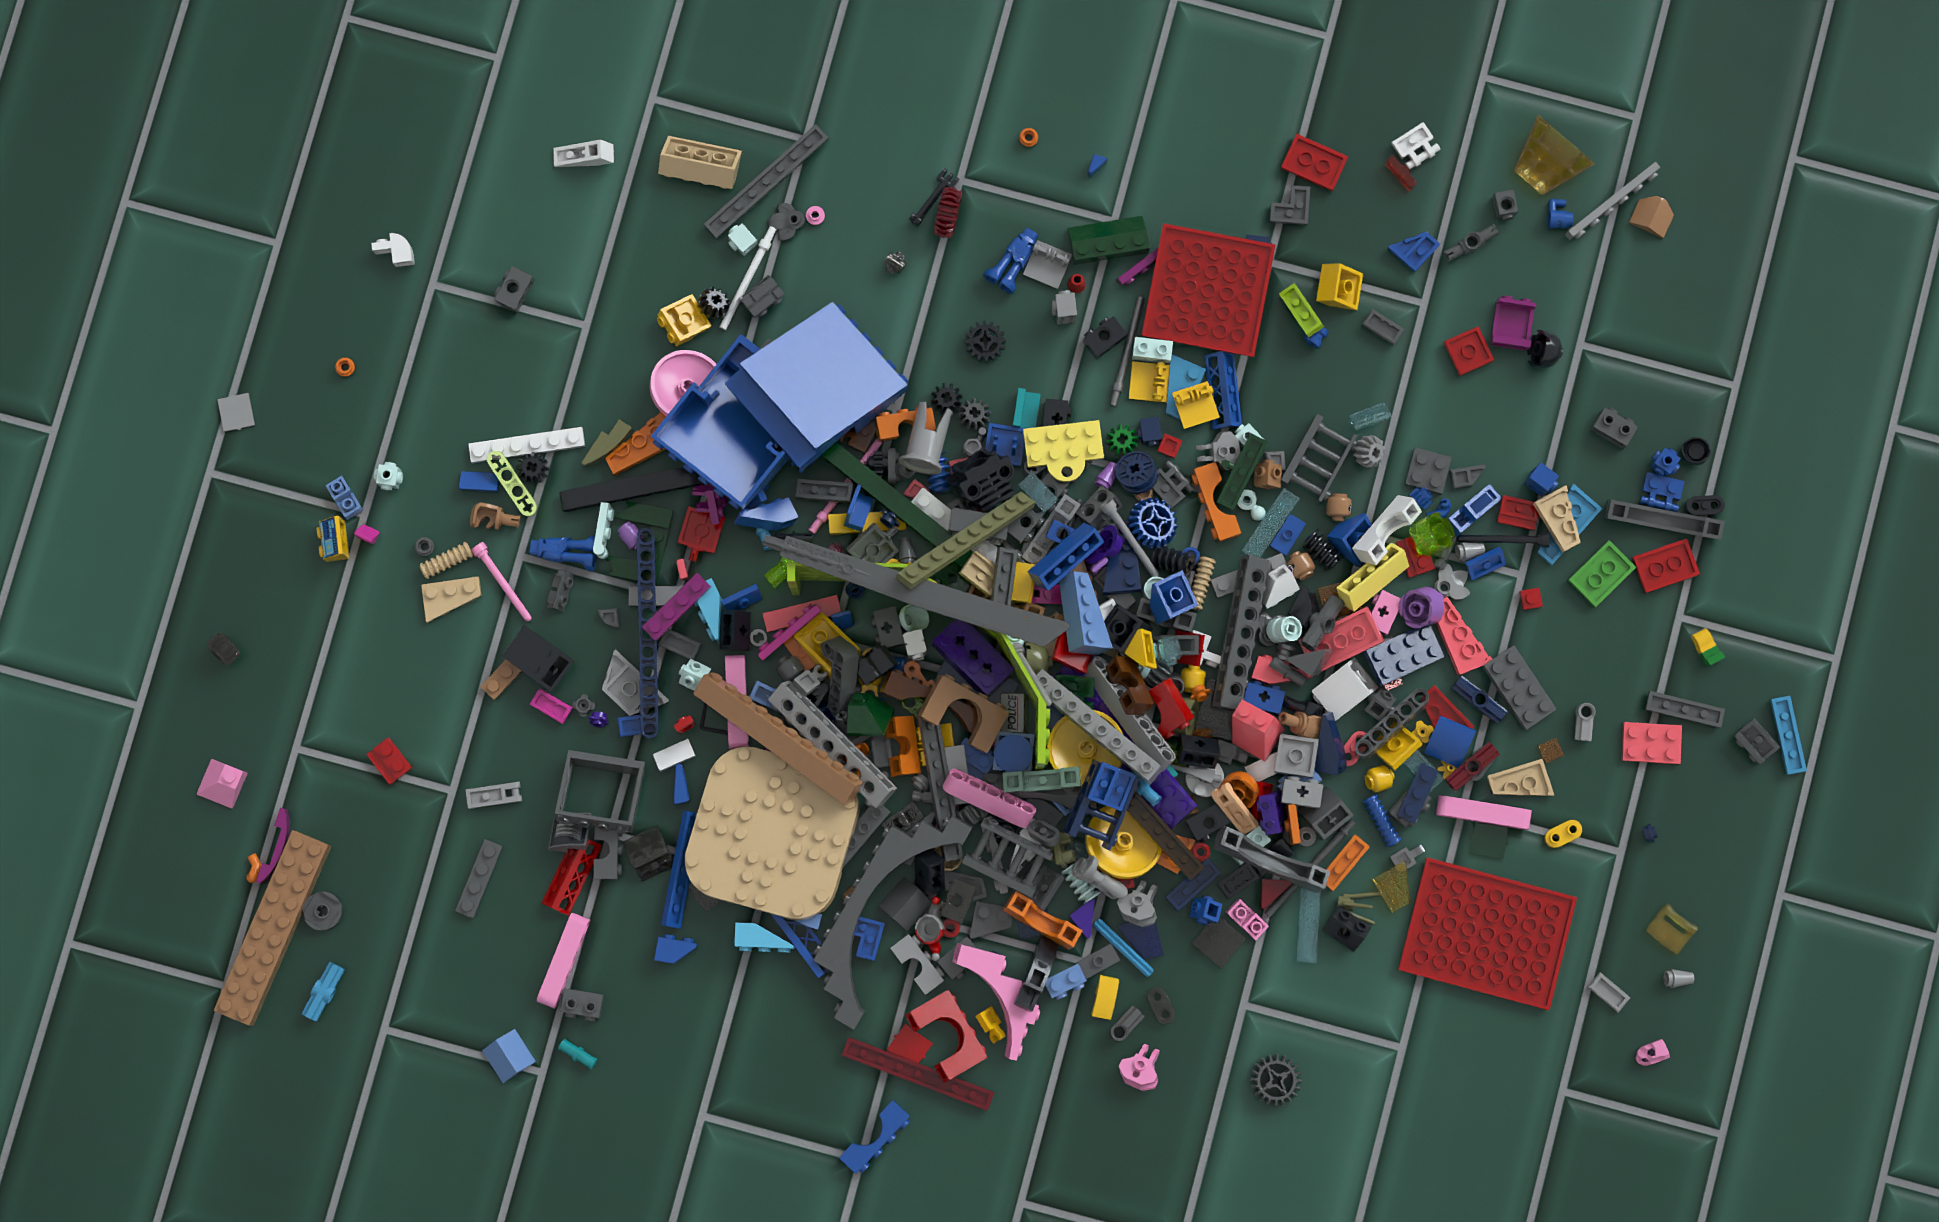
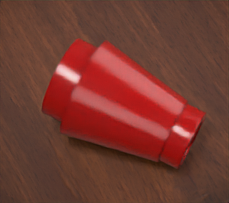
[1067,274,1086,293]

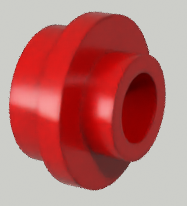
[1191,842,1210,862]
[943,918,960,938]

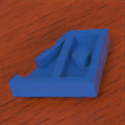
[1387,231,1440,273]

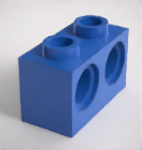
[1523,462,1559,497]

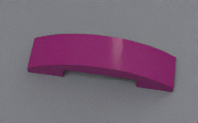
[256,807,290,884]

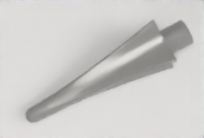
[1171,764,1222,784]

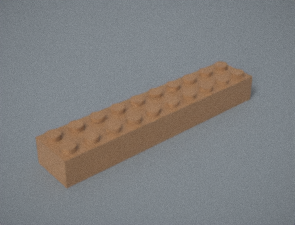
[213,830,332,1026]

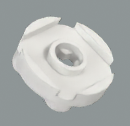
[1185,763,1224,797]

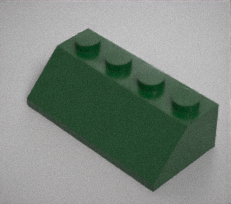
[1068,216,1150,265]

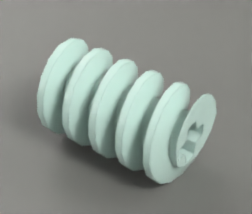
[1061,864,1101,904]

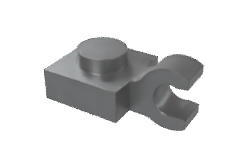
[1390,845,1425,873]

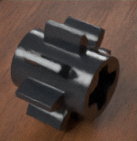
[869,451,888,475]

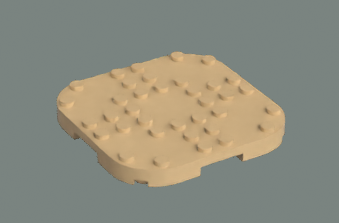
[685,747,860,920]

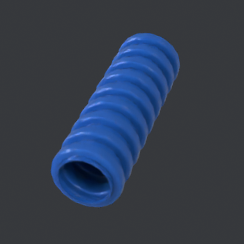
[1362,794,1402,847]

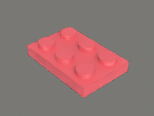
[1621,722,1682,764]

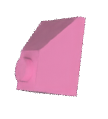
[197,759,248,809]

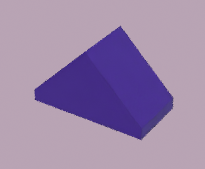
[1069,899,1095,938]

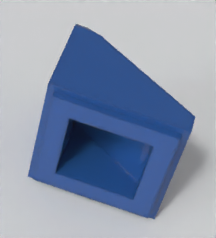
[1088,154,1108,177]
[831,610,853,630]

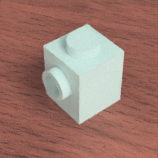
[728,224,758,256]
[1235,423,1263,449]

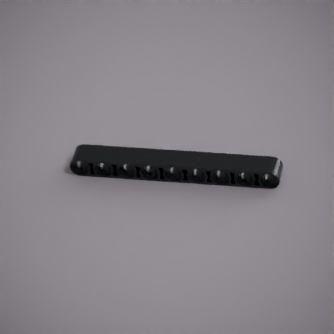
[559,467,705,512]

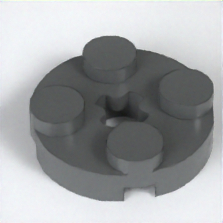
[303,892,343,930]

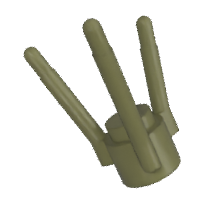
[1337,892,1383,925]

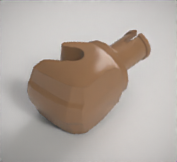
[469,503,521,530]
[1279,711,1322,739]

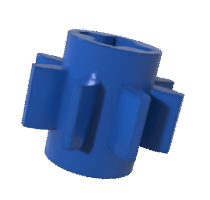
[1409,487,1433,510]

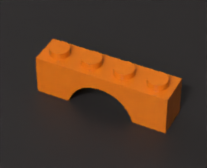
[1191,462,1241,543]
[1002,891,1083,950]

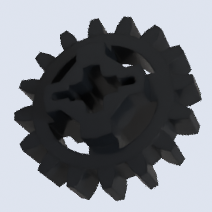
[965,320,1006,363]

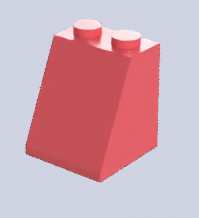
[1232,700,1285,762]

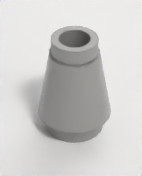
[1455,543,1485,561]
[1663,969,1694,988]

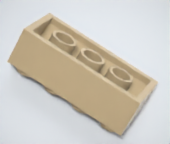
[658,136,742,189]

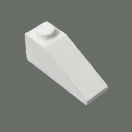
[554,140,614,167]

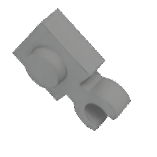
[793,664,828,697]

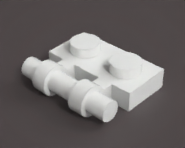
[1391,122,1440,170]

